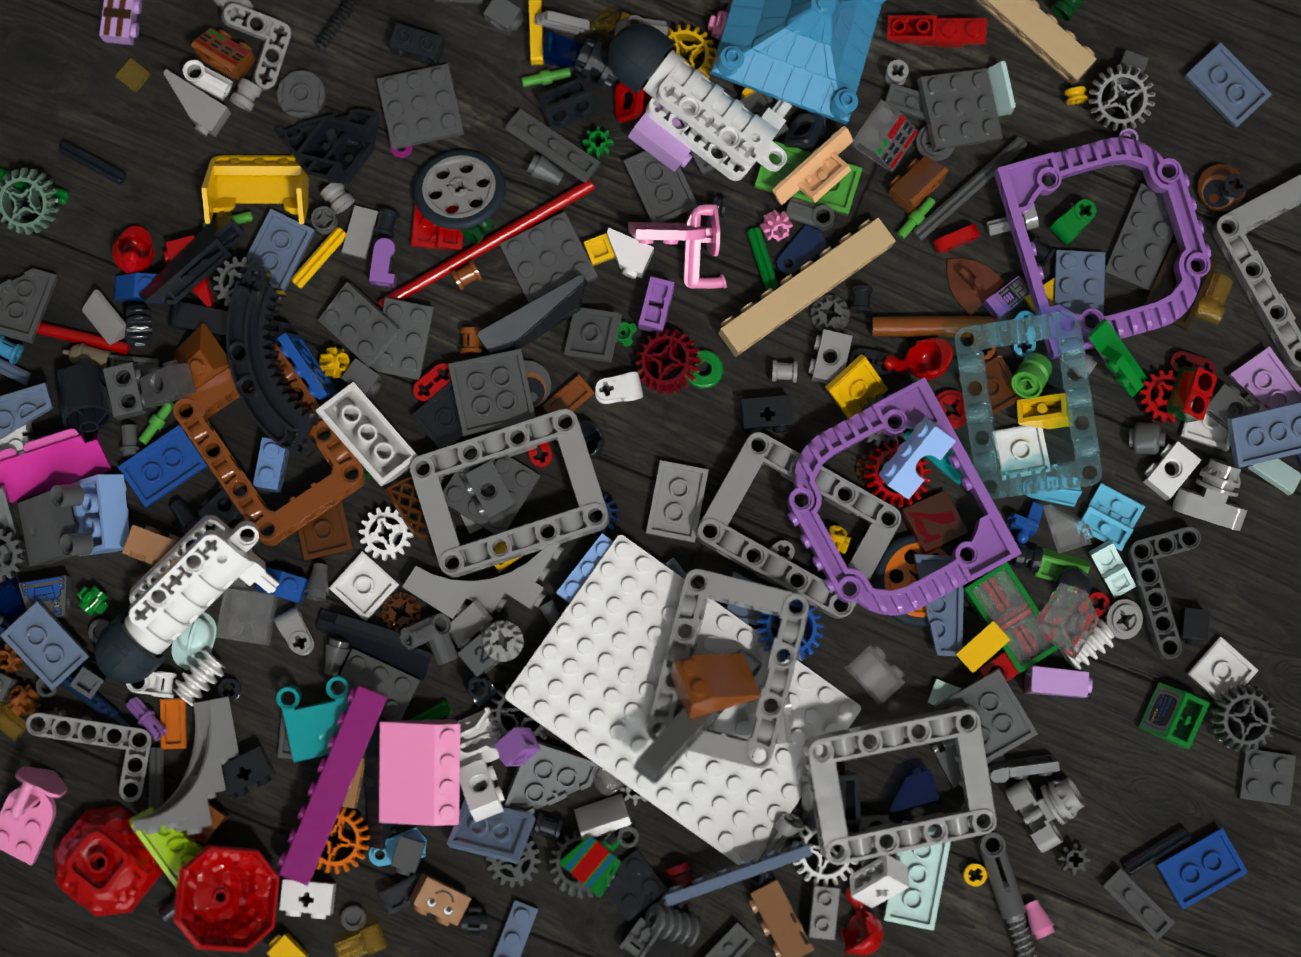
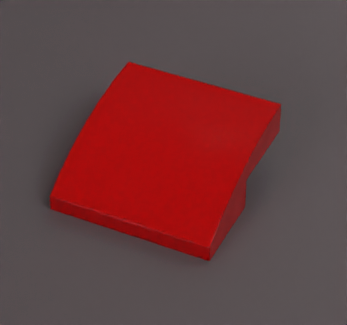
[410,199,463,250]

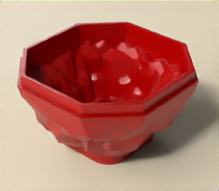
[53,806,163,917]
[174,845,280,952]

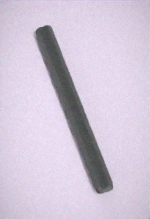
[913,137,1027,240]

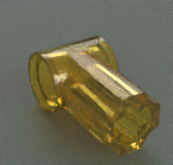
[1194,273,1233,326]
[0,702,27,741]
[334,923,389,957]

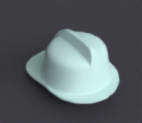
[171,612,217,670]

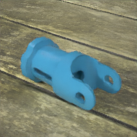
[0,335,24,364]

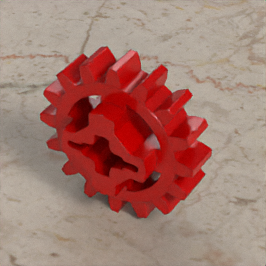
[1139,370,1194,424]

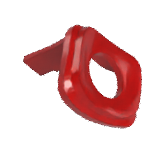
[615,83,653,123]

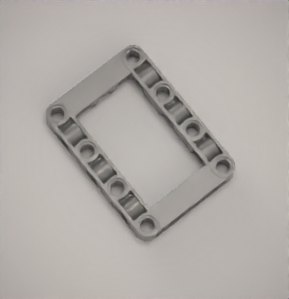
[1212,175,1301,371]
[410,409,610,578]
[696,432,901,619]
[647,569,809,768]
[803,707,997,865]

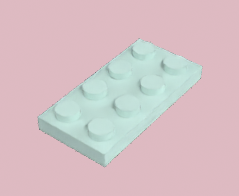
[883,820,951,931]

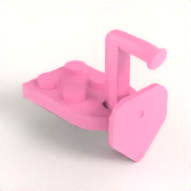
[628,204,727,289]
[0,766,68,866]

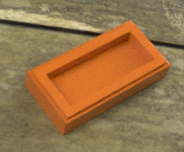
[160,698,188,750]

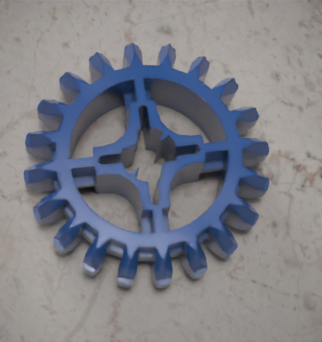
[756,600,823,662]

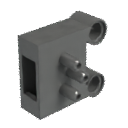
[18,484,94,566]

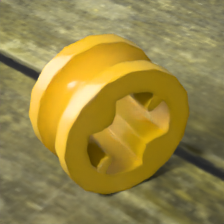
[1064,86,1088,105]
[963,863,987,886]

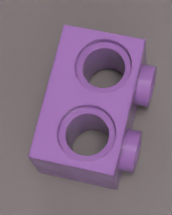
[639,277,675,334]

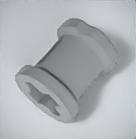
[885,60,909,86]
[772,360,798,383]

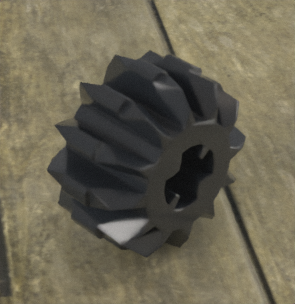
[125,305,152,347]

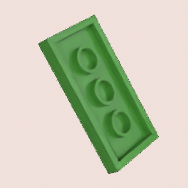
[754,141,863,216]

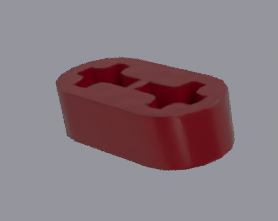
[1168,351,1216,382]

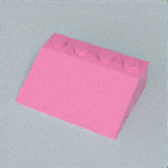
[378,719,460,826]

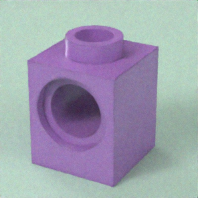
[495,728,541,766]

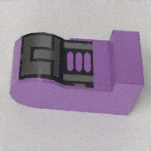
[369,238,397,288]
[983,276,1030,321]

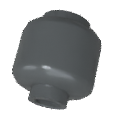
[1129,422,1166,454]

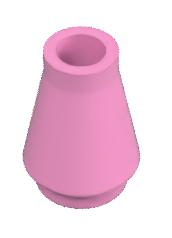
[1024,900,1055,940]

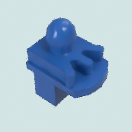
[1007,502,1045,544]

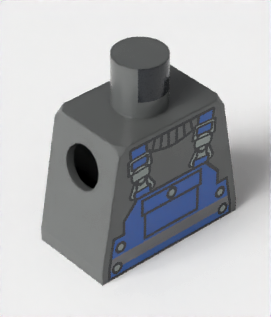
[19,575,72,620]

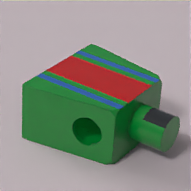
[559,832,621,898]

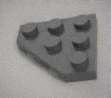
[0,269,58,344]
[502,741,599,814]

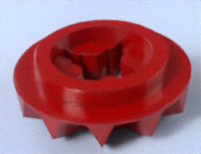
[936,390,971,429]

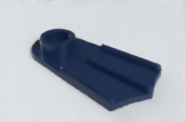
[777,225,828,275]

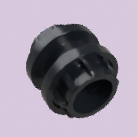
[574,38,617,87]

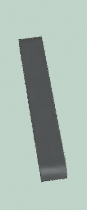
[633,648,762,784]

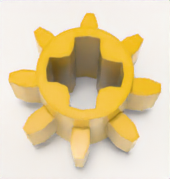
[319,347,350,378]
[827,525,851,554]

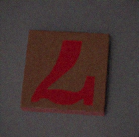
[901,490,969,555]

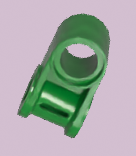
[1050,199,1097,246]

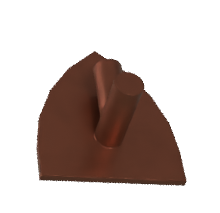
[947,258,1005,316]

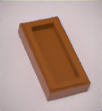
[542,374,595,424]

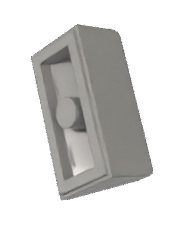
[82,289,126,345]

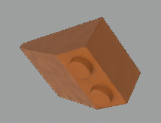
[671,653,761,719]

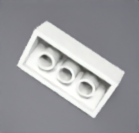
[316,382,418,486]

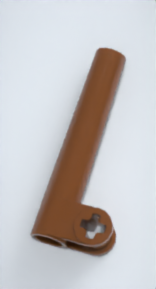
[872,316,997,365]

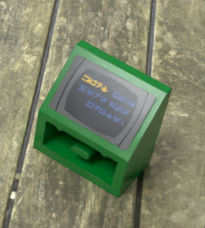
[1138,682,1210,749]

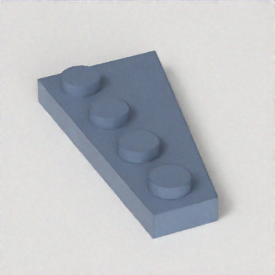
[0,383,54,440]
[913,554,964,657]

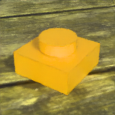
[584,233,615,266]

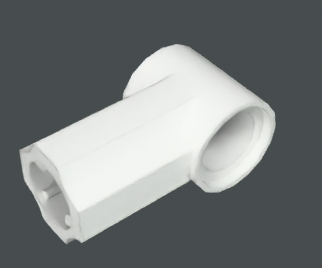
[183,60,233,101]

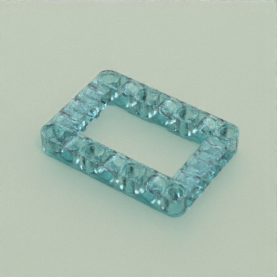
[955,311,1103,499]

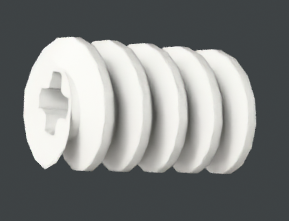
[1059,618,1114,671]
[172,650,226,707]

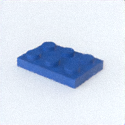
[277,333,339,400]
[118,425,208,508]
[1156,828,1248,910]

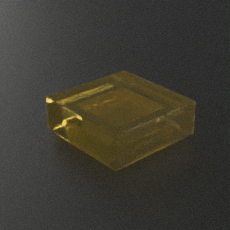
[115,58,151,93]

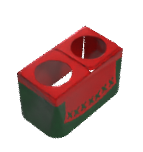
[1167,367,1218,423]

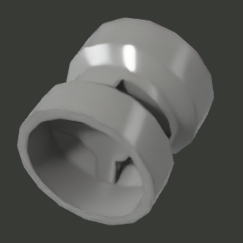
[229,78,263,112]
[321,183,355,214]

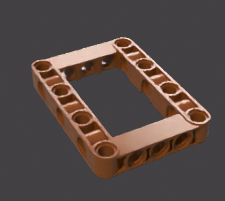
[173,345,366,546]

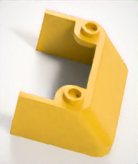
[201,155,309,224]

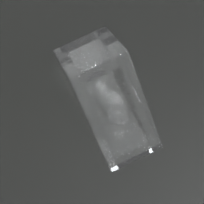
[1043,505,1093,554]

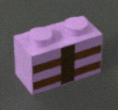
[99,0,142,45]

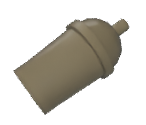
[63,343,111,369]

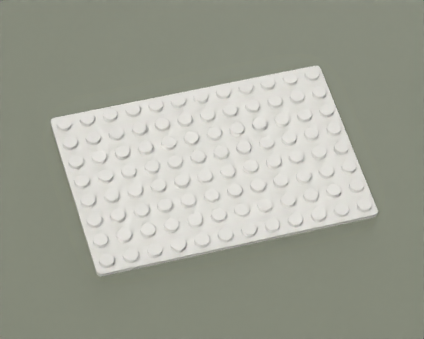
[505,535,861,866]

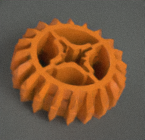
[316,806,370,874]

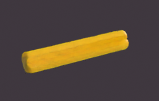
[291,227,346,288]

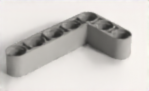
[26,713,151,802]

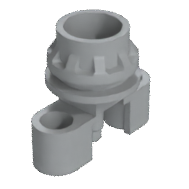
[1171,458,1248,531]
[1005,777,1085,853]

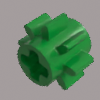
[583,127,613,159]
[77,585,109,616]

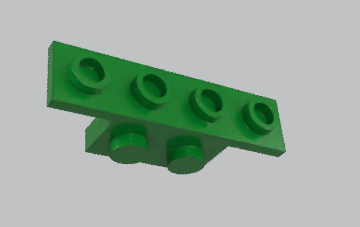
[1087,318,1149,398]

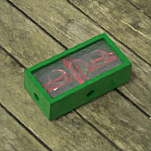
[964,562,1062,674]

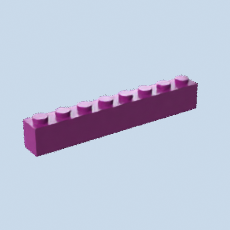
[278,683,389,886]

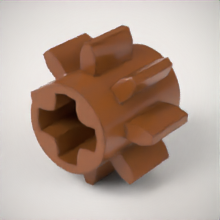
[0,643,24,675]
[7,684,40,716]

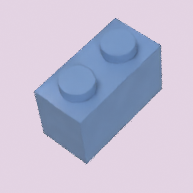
[253,437,290,494]

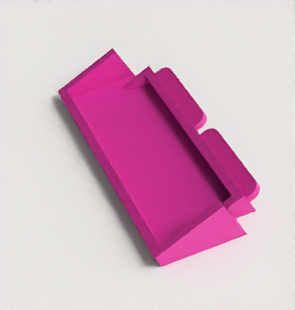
[0,428,112,503]

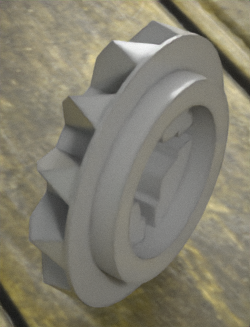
[1105,599,1143,639]
[483,621,524,662]

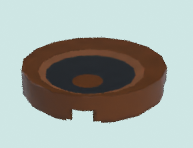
[1196,164,1246,213]

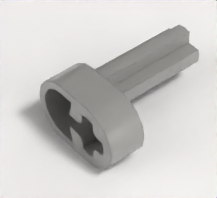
[986,203,1039,236]
[760,813,805,861]

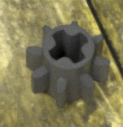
[1057,843,1091,875]

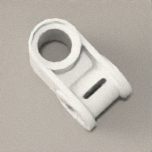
[595,372,644,404]
[126,671,177,699]

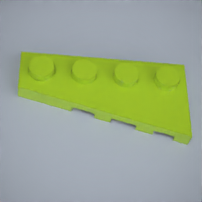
[129,807,204,888]

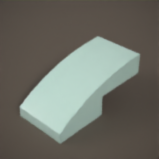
[1089,540,1137,598]

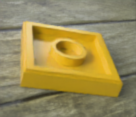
[825,354,888,419]

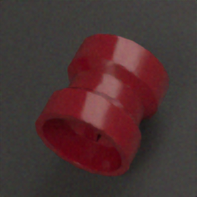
[665,861,695,889]

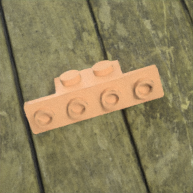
[773,126,853,205]

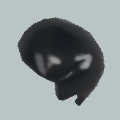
[579,420,605,459]
[1052,567,1092,605]

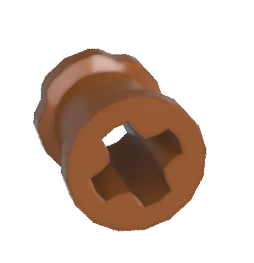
[450,260,482,291]
[460,327,482,355]

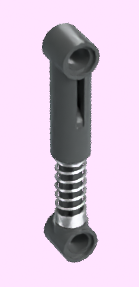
[977,832,1038,957]

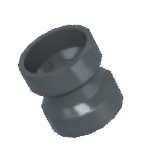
[311,206,338,235]

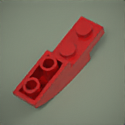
[887,15,987,48]

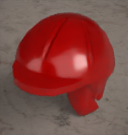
[112,226,154,274]
[883,338,953,381]
[841,887,884,956]

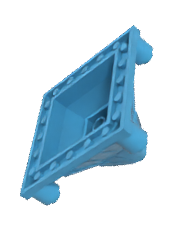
[710,0,886,125]

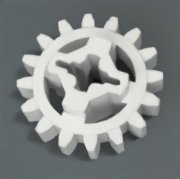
[359,506,414,561]

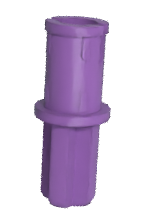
[126,697,168,741]

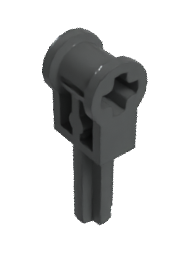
[619,892,675,957]

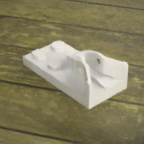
[458,707,502,768]

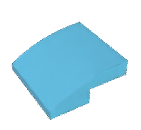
[1077,482,1145,551]

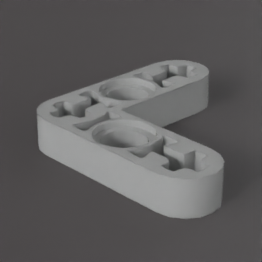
[221,3,291,90]

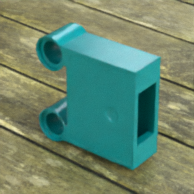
[276,674,351,762]

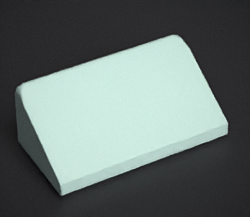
[988,61,1016,116]
[1247,459,1301,495]

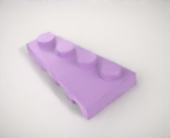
[1228,346,1301,409]

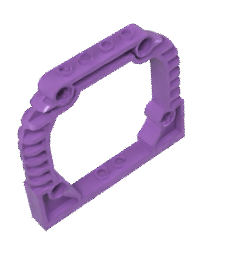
[994,137,1211,360]
[787,377,1022,616]

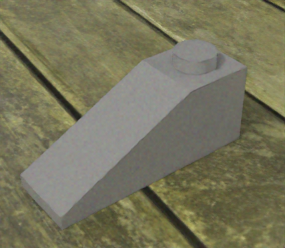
[164,69,231,137]

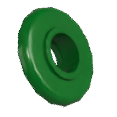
[688,350,723,389]

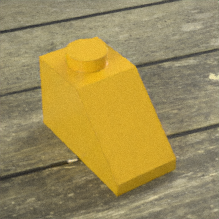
[1017,393,1074,429]

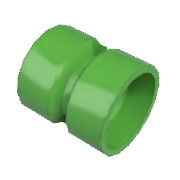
[1011,353,1052,399]

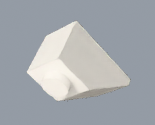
[607,228,654,279]

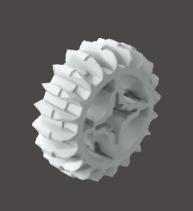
[792,825,858,887]

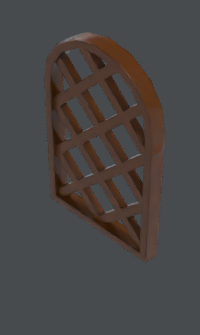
[385,476,431,539]

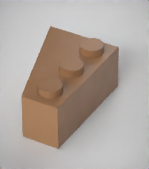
[122,525,199,568]
[748,879,814,957]

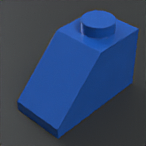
[114,273,164,304]
[254,567,308,604]

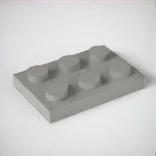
[646,460,709,543]

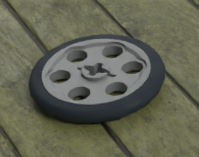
[413,150,506,230]

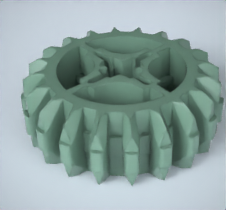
[0,168,61,235]

